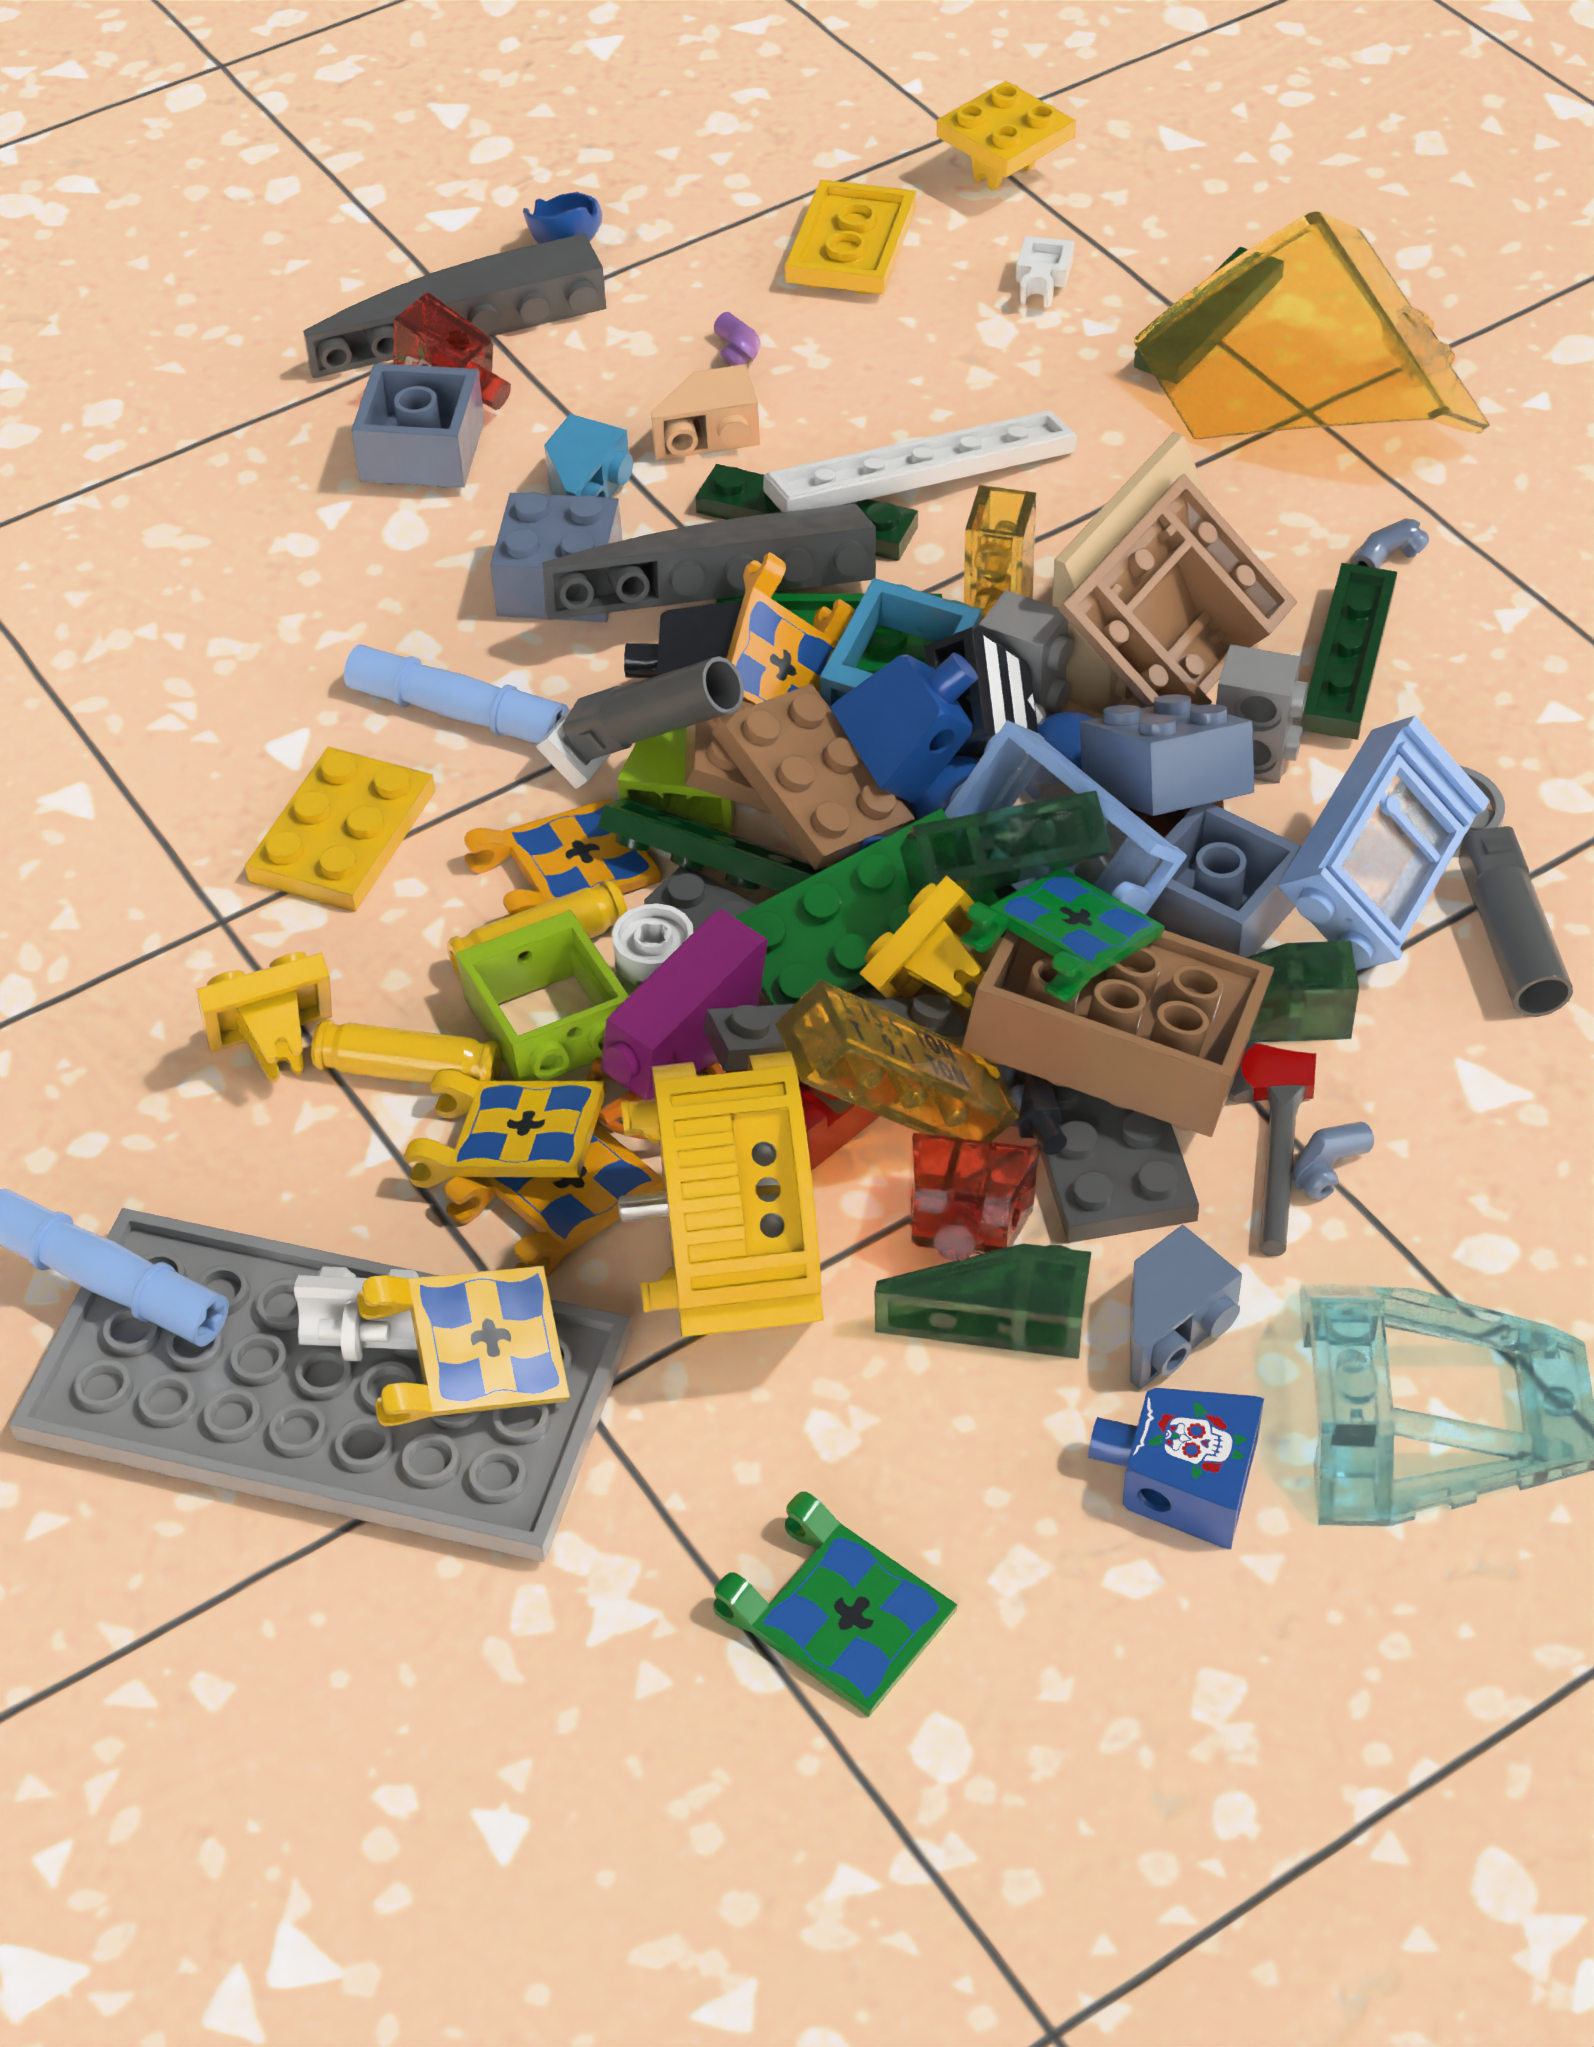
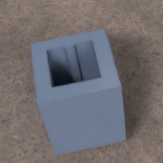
[1130,1224,1242,1390]

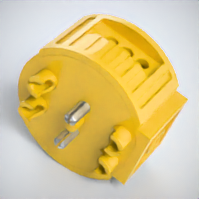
[618,1051,824,1337]

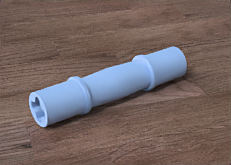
[344,644,569,744]
[0,1188,229,1346]

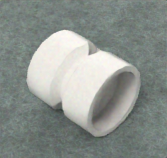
[612,903,694,996]

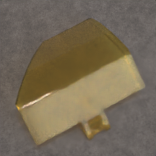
[1134,211,1490,440]

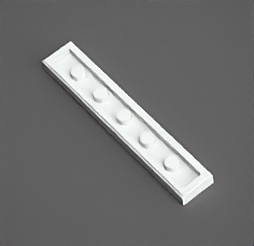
[763,410,1078,512]

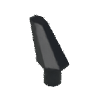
[1018,1073,1067,1155]

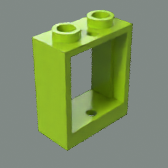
[455,910,629,1081]

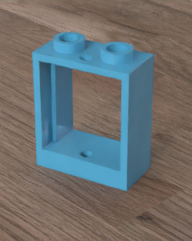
[820,578,982,707]

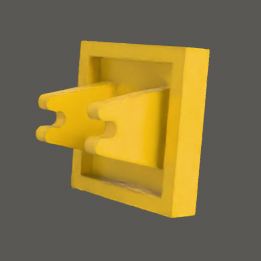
[937,81,1076,191]
[859,875,985,1009]
[196,952,332,1082]

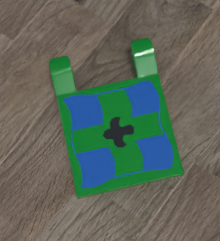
[960,867,1165,1003]
[713,1491,958,1717]

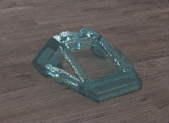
[1299,1284,1594,1526]

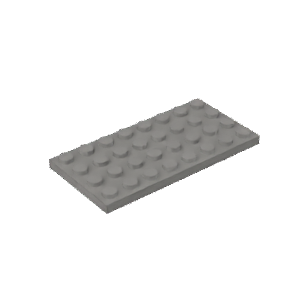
[9,1208,632,1562]

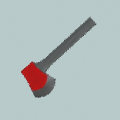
[1228,1041,1317,1256]

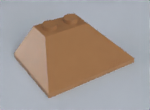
[1057,474,1298,707]

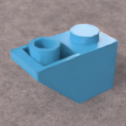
[544,414,633,498]

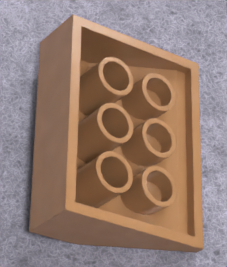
[961,930,1274,1138]

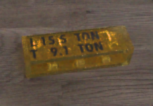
[775,979,1019,1156]

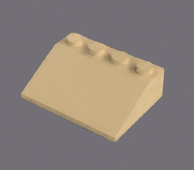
[1052,431,1209,715]

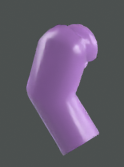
[713,312,761,366]

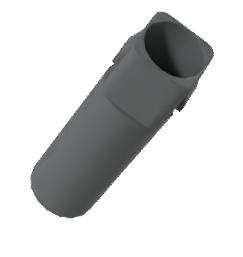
[563,656,744,760]
[1458,826,1573,1017]

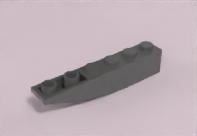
[303,233,607,379]
[542,504,876,620]

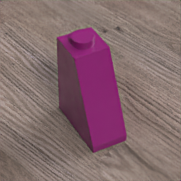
[601,909,768,1100]

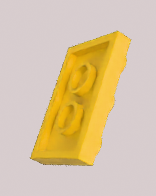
[785,179,916,295]
[245,746,435,912]

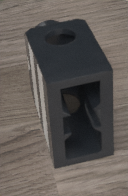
[924,627,1046,758]

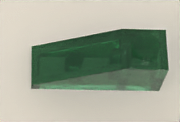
[900,790,1112,899]
[1245,941,1359,1042]
[874,1243,1092,1359]

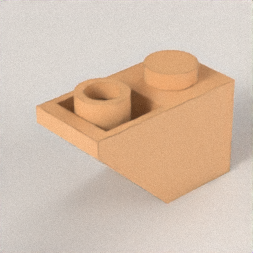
[651,364,760,461]

